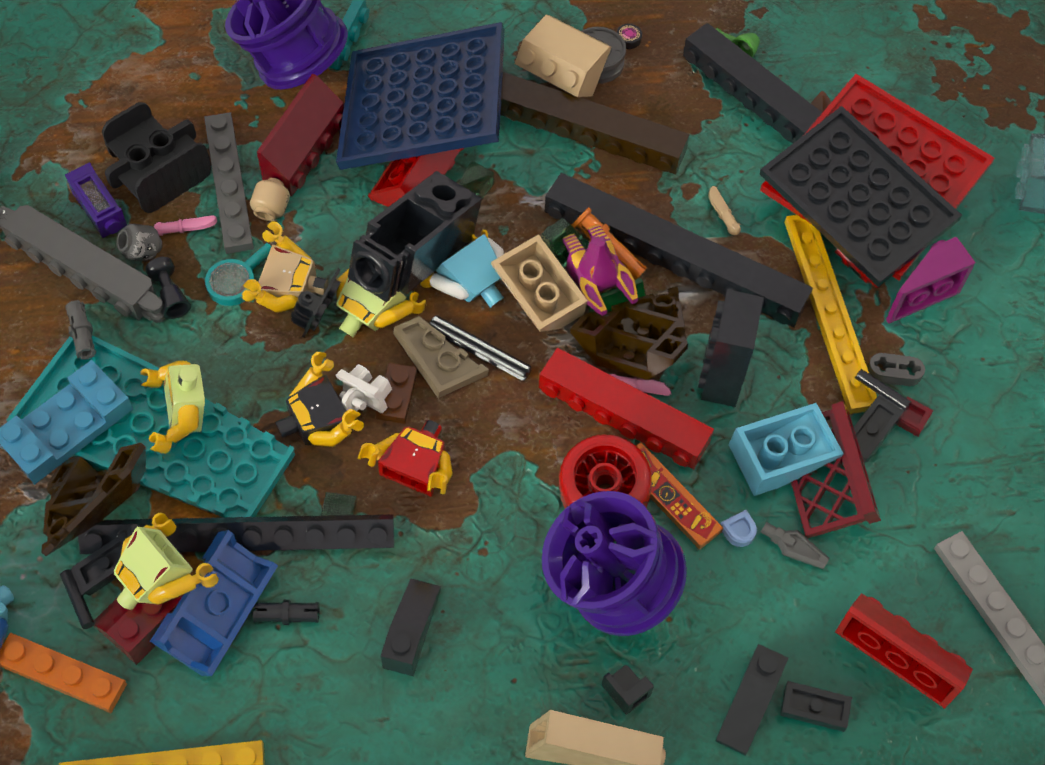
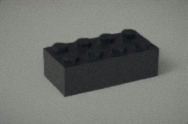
[698,290,764,407]

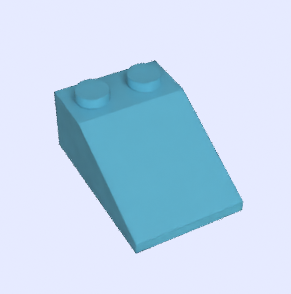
[729,403,844,496]

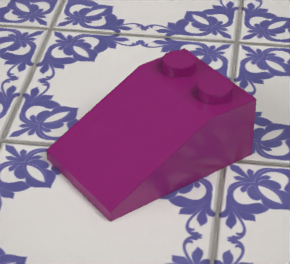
[886,237,976,324]

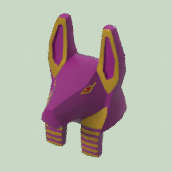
[563,225,638,316]

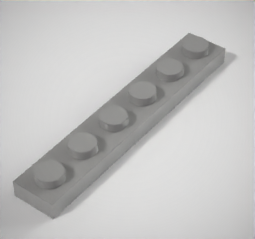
[934,531,1045,706]

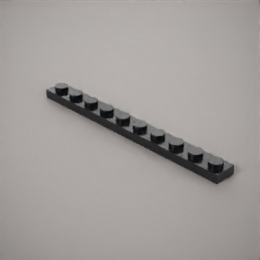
[78,514,395,554]

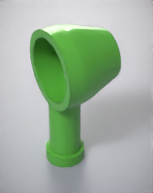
[716,28,760,57]

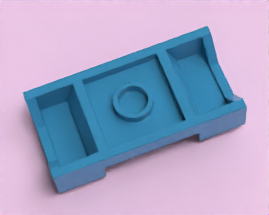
[0,360,133,485]

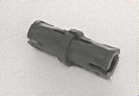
[65,300,96,359]

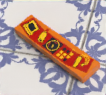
[636,442,723,550]

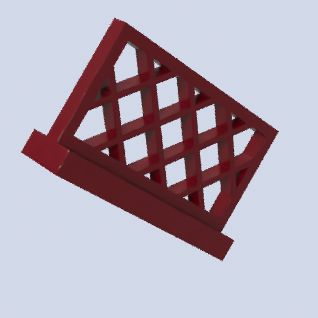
[791,401,881,538]

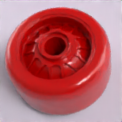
[559,435,652,508]

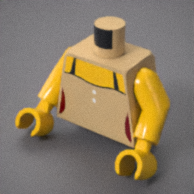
[242,221,329,313]

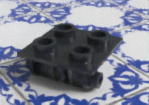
[290,268,341,338]

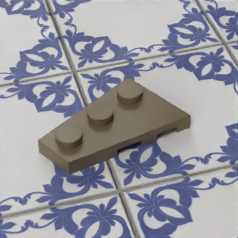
[393,316,489,398]

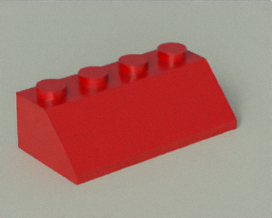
[368,148,464,207]
[835,593,973,709]

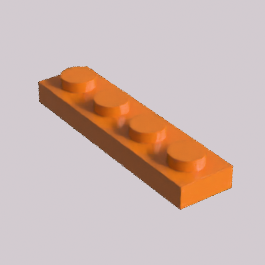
[0,632,127,713]

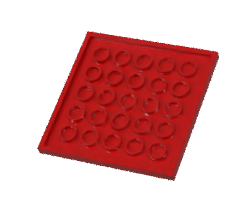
[760,74,995,281]

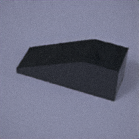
[380,579,441,677]
[715,644,788,756]

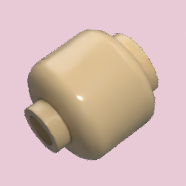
[250,178,290,221]

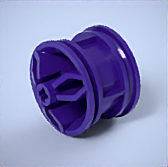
[225,0,348,89]
[542,491,687,636]

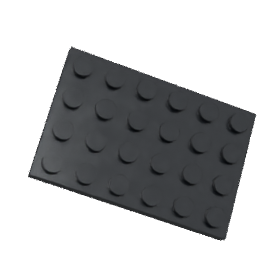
[760,106,962,287]

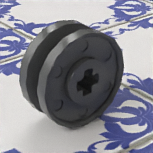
[581,27,626,83]

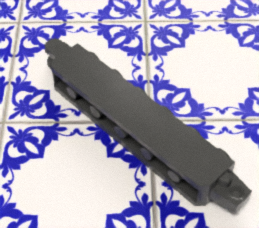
[0,205,166,323]

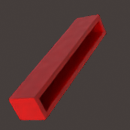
[539,348,714,470]

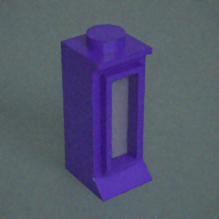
[65,162,127,238]

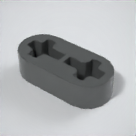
[867,353,925,386]

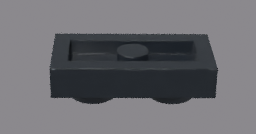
[780,681,852,732]

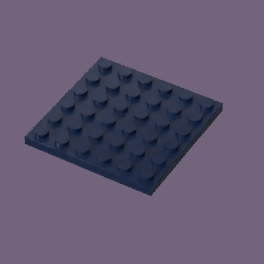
[336,22,505,170]

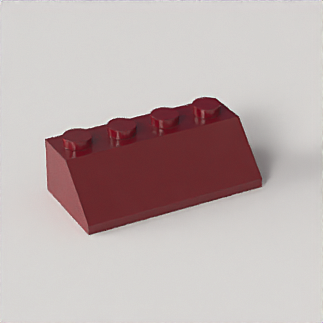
[257,74,344,197]

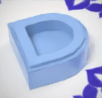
[720,510,757,547]

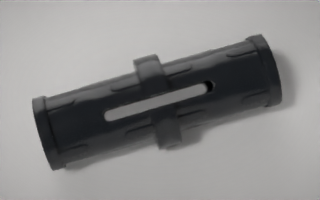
[253,599,320,625]

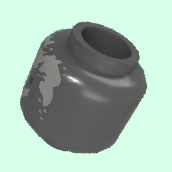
[117,224,162,262]

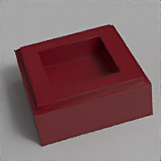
[897,396,934,437]

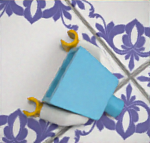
[420,230,504,308]

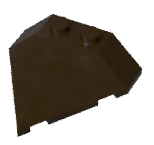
[570,286,688,380]
[41,443,146,556]

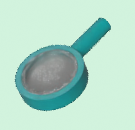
[205,243,272,306]

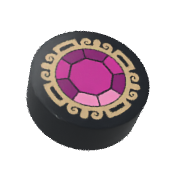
[617,24,642,49]

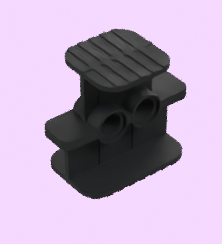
[102,102,211,213]

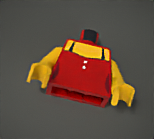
[358,420,453,497]

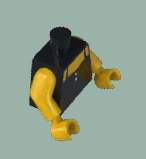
[275,351,364,447]

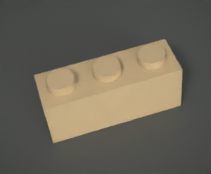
[514,15,611,97]
[491,234,588,332]

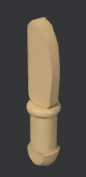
[708,186,741,235]

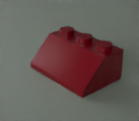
[93,573,193,665]

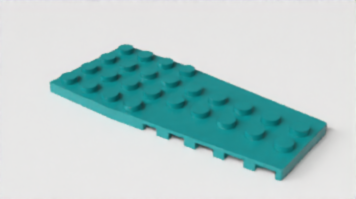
[6,335,295,518]

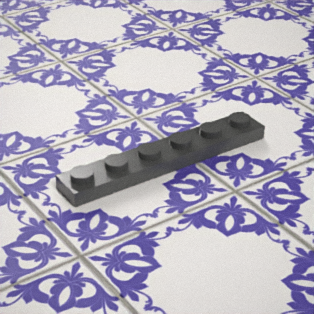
[204,112,254,254]

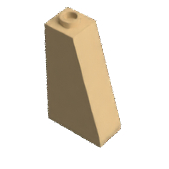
[525,710,666,765]

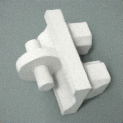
[336,364,392,413]

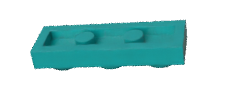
[329,0,369,70]

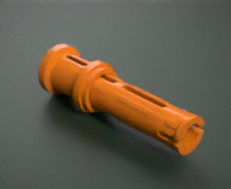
[572,207,647,280]

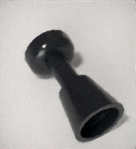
[145,257,191,319]

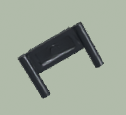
[854,369,912,464]
[60,524,140,629]

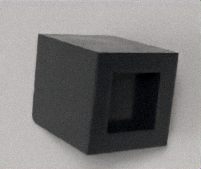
[602,665,654,715]

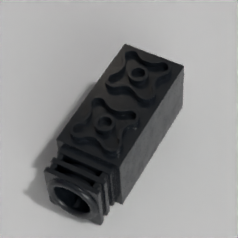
[348,171,482,302]

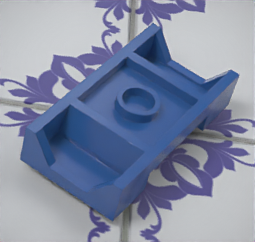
[150,530,278,676]

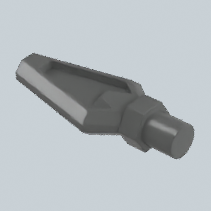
[761,522,829,569]

